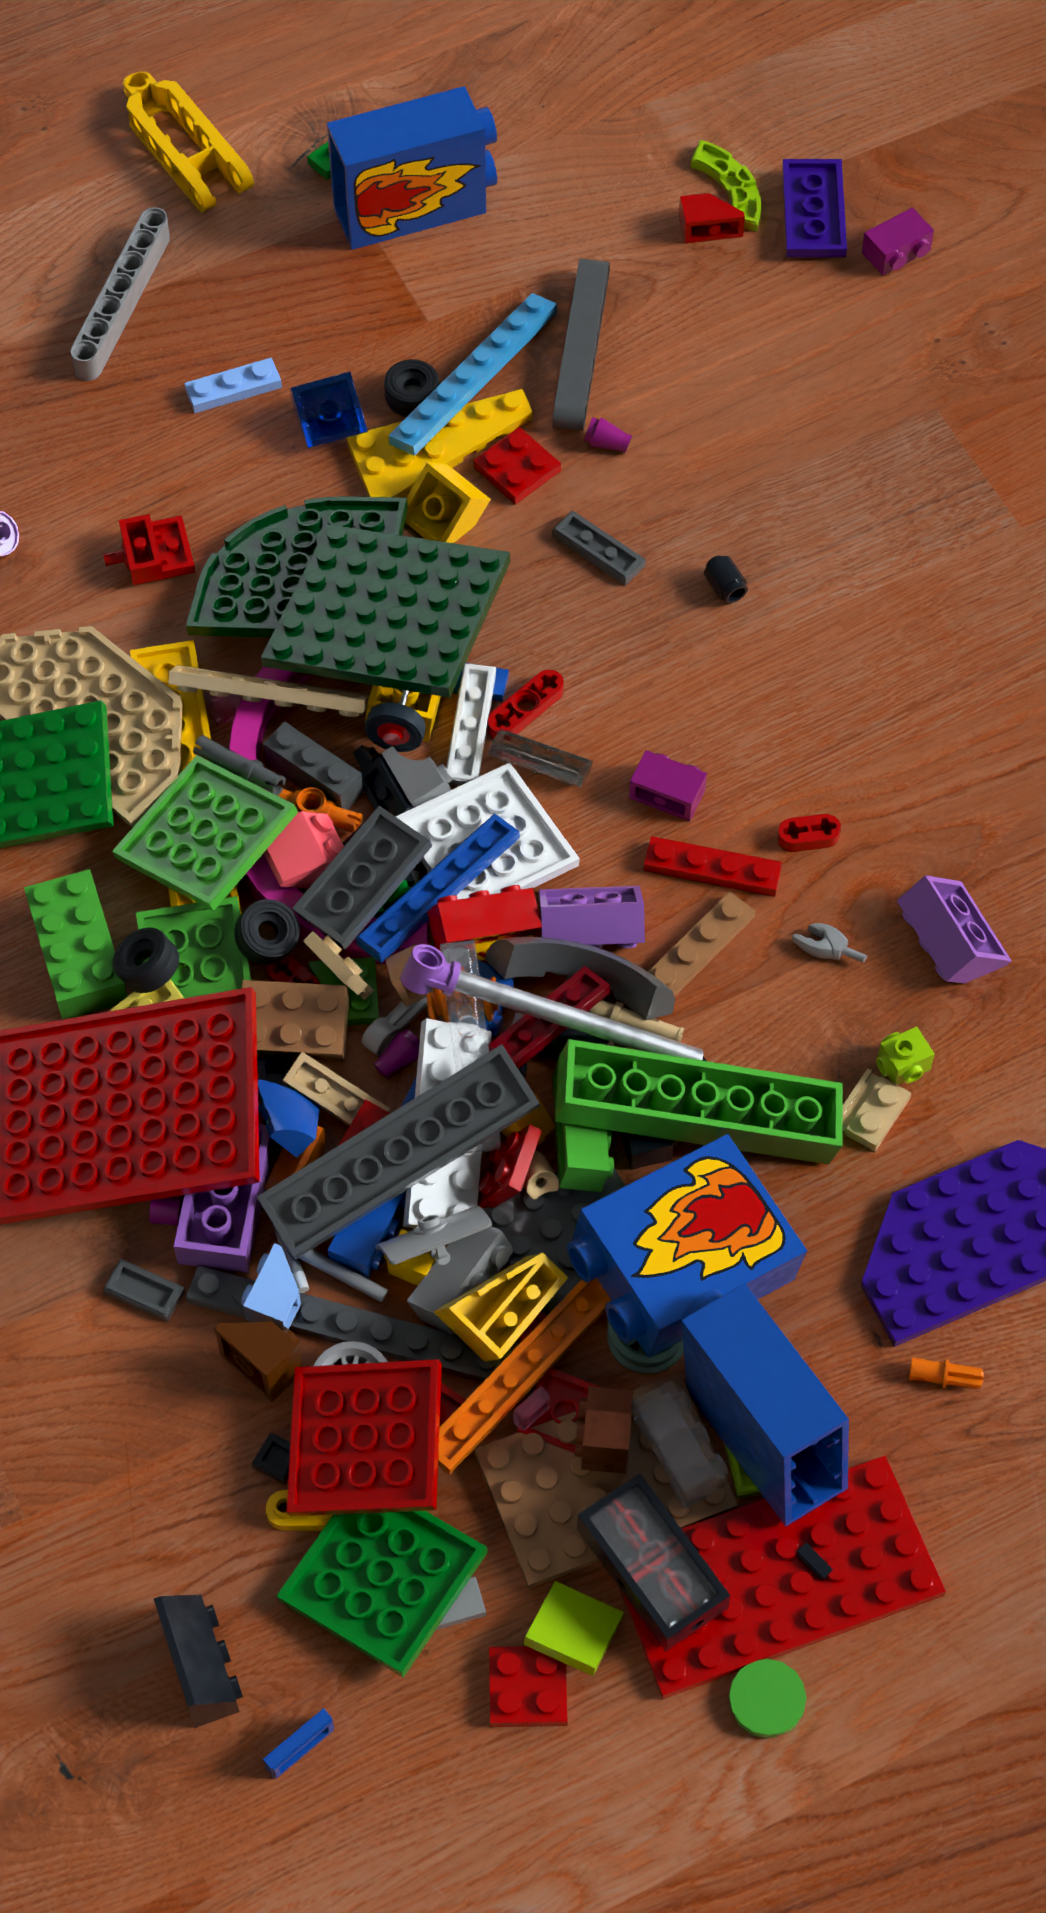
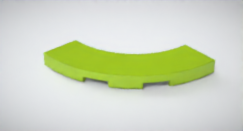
[691,140,761,232]

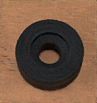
[384,359,440,417]
[234,899,300,965]
[113,927,179,993]

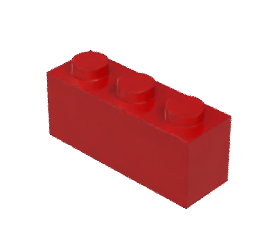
[427,885,542,950]

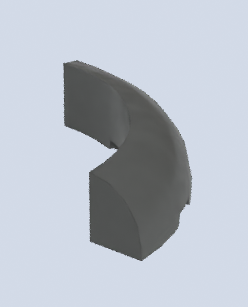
[485,937,675,1020]

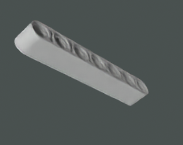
[70,207,170,381]

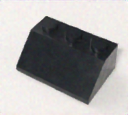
[154,1595,243,1728]

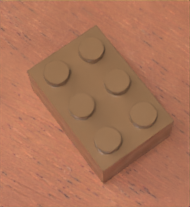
[242,980,350,1061]

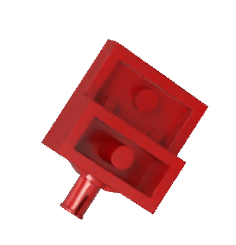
[103,514,196,585]

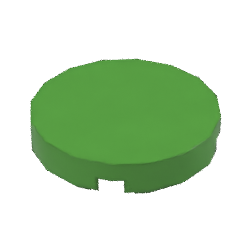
[728,1659,807,1739]

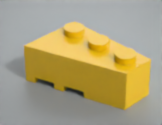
[433,1252,568,1362]

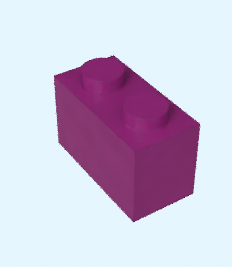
[861,207,934,275]
[629,750,707,821]

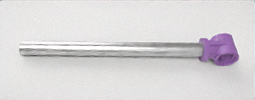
[400,944,703,1060]

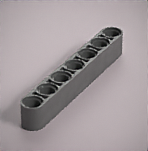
[553,258,610,431]

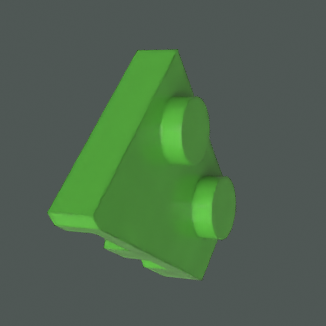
[309,957,379,1026]

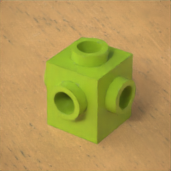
[876,1026,935,1085]

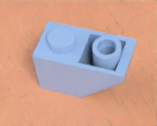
[241,1243,301,1330]

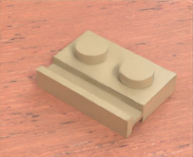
[304,931,374,1000]
[842,1068,911,1152]

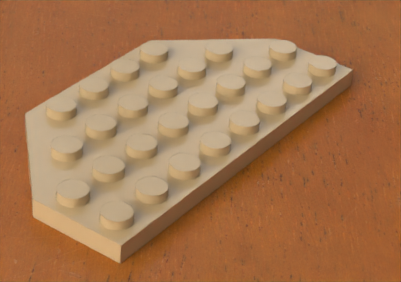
[0,626,182,828]

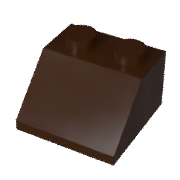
[214,1321,302,1402]

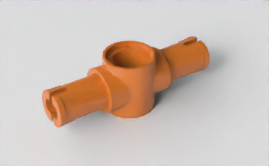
[278,787,362,833]

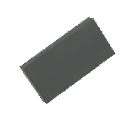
[103,1259,185,1322]

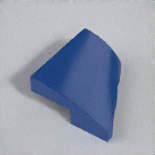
[258,1079,320,1158]

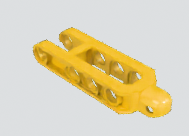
[123,72,254,213]

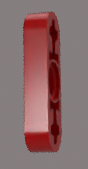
[488,669,564,741]

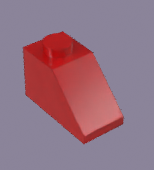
[679,193,745,244]

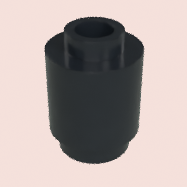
[704,555,748,604]

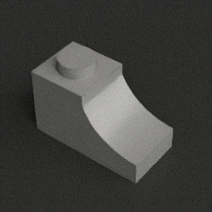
[382,746,453,808]

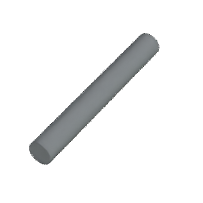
[287,1249,388,1303]

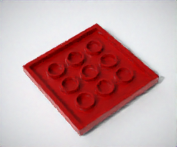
[287,1359,442,1517]

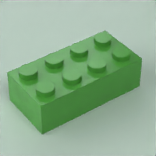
[24,869,128,1020]

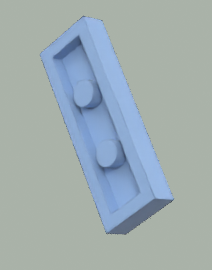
[184,357,282,413]

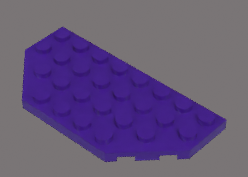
[861,1140,1046,1347]

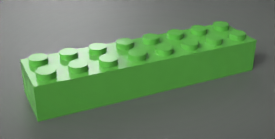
[555,1039,843,1164]

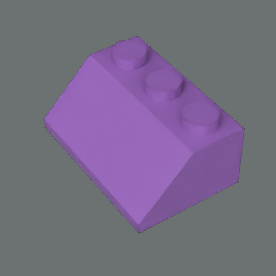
[897,875,1011,984]
[539,886,645,949]

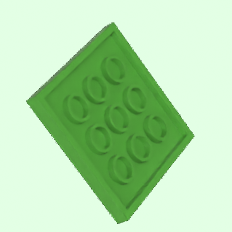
[112,755,298,912]

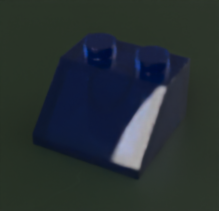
[289,371,368,449]

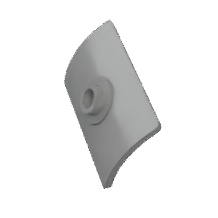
[375,1206,492,1265]

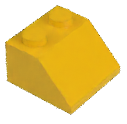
[405,463,491,543]

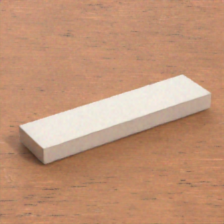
[446,663,496,786]

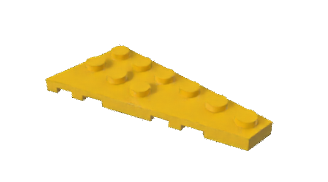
[347,389,533,498]

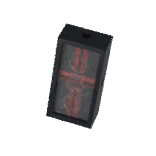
[577,1473,730,1652]

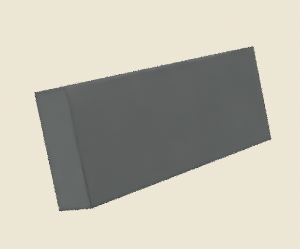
[552,510,646,586]

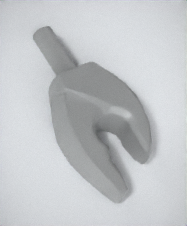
[792,923,867,963]

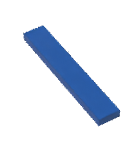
[356,813,520,963]

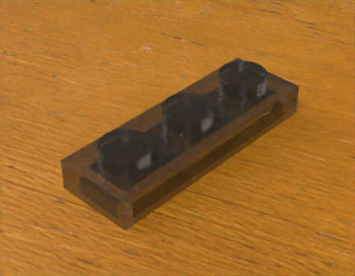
[488,729,593,787]

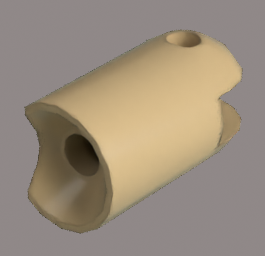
[523,1151,560,1200]

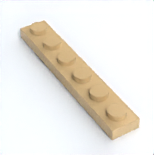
[168,665,370,717]

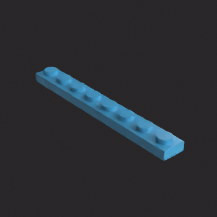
[389,293,557,456]

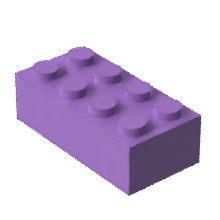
[174,1124,274,1273]

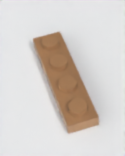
[648,891,756,996]

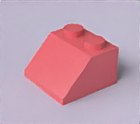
[264,811,344,889]

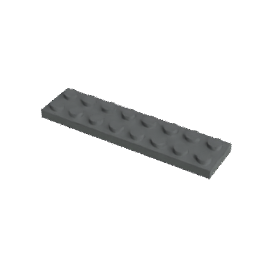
[257,1044,541,1259]

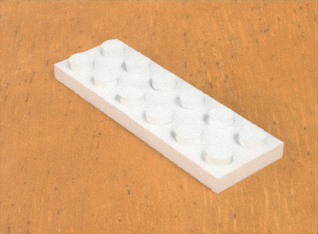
[403,1018,491,1229]

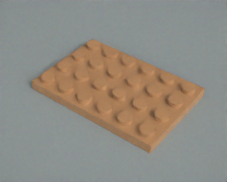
[474,1373,738,1589]

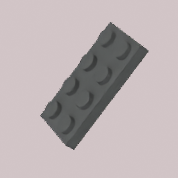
[292,806,432,950]

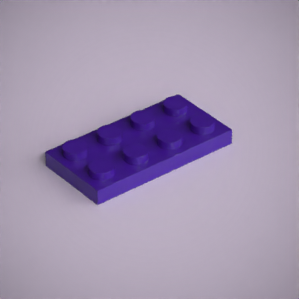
[782,159,847,257]

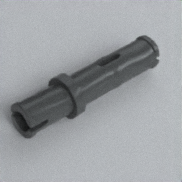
[193,735,286,796]

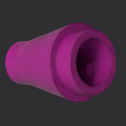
[584,417,632,453]
[373,1029,420,1079]

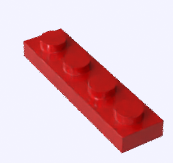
[644,836,782,897]

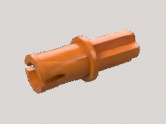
[909,1357,984,1389]

